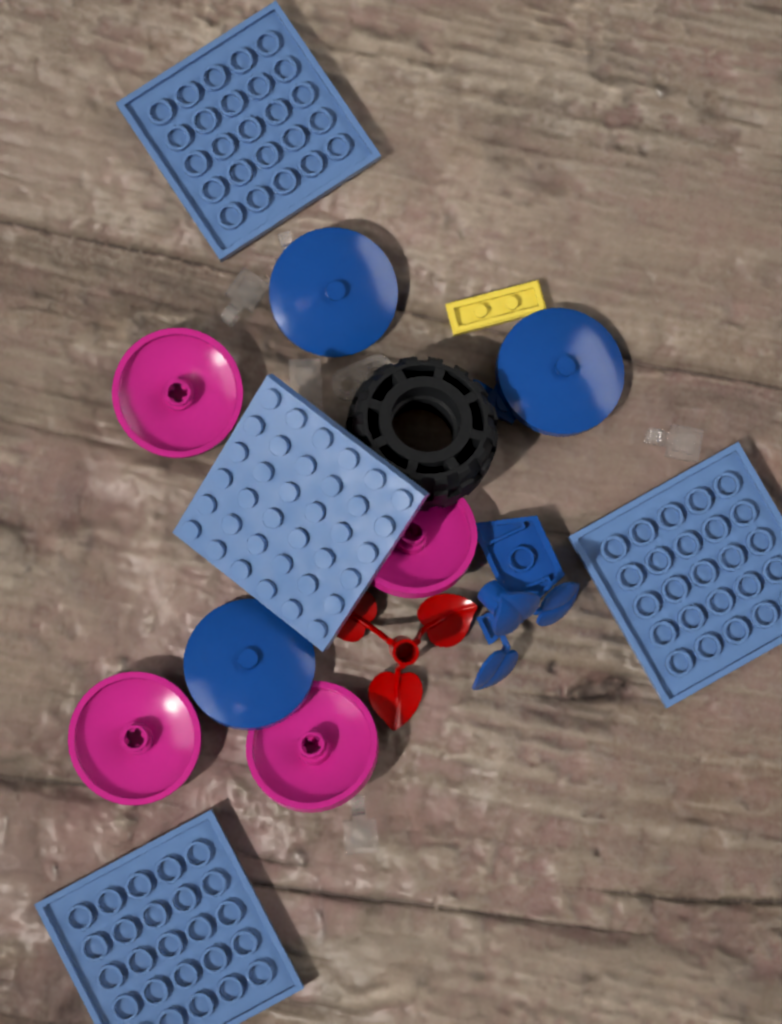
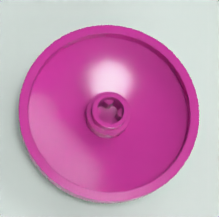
[112,328,243,459]
[371,497,478,598]
[68,672,202,805]
[246,681,379,813]

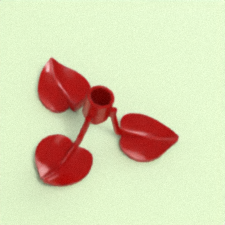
[337,590,477,731]

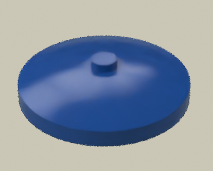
[268,227,398,358]
[495,308,625,437]
[183,599,316,730]

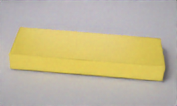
[445,280,546,337]

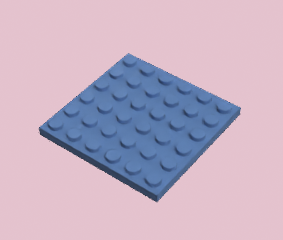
[116,1,381,262]
[172,374,430,652]
[568,442,782,708]
[34,809,305,1024]

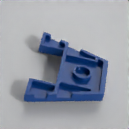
[476,515,565,645]

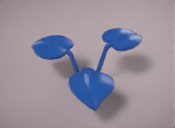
[472,580,580,691]

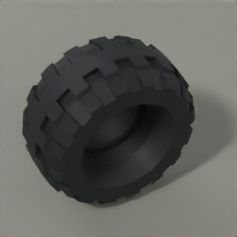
[345,357,499,511]

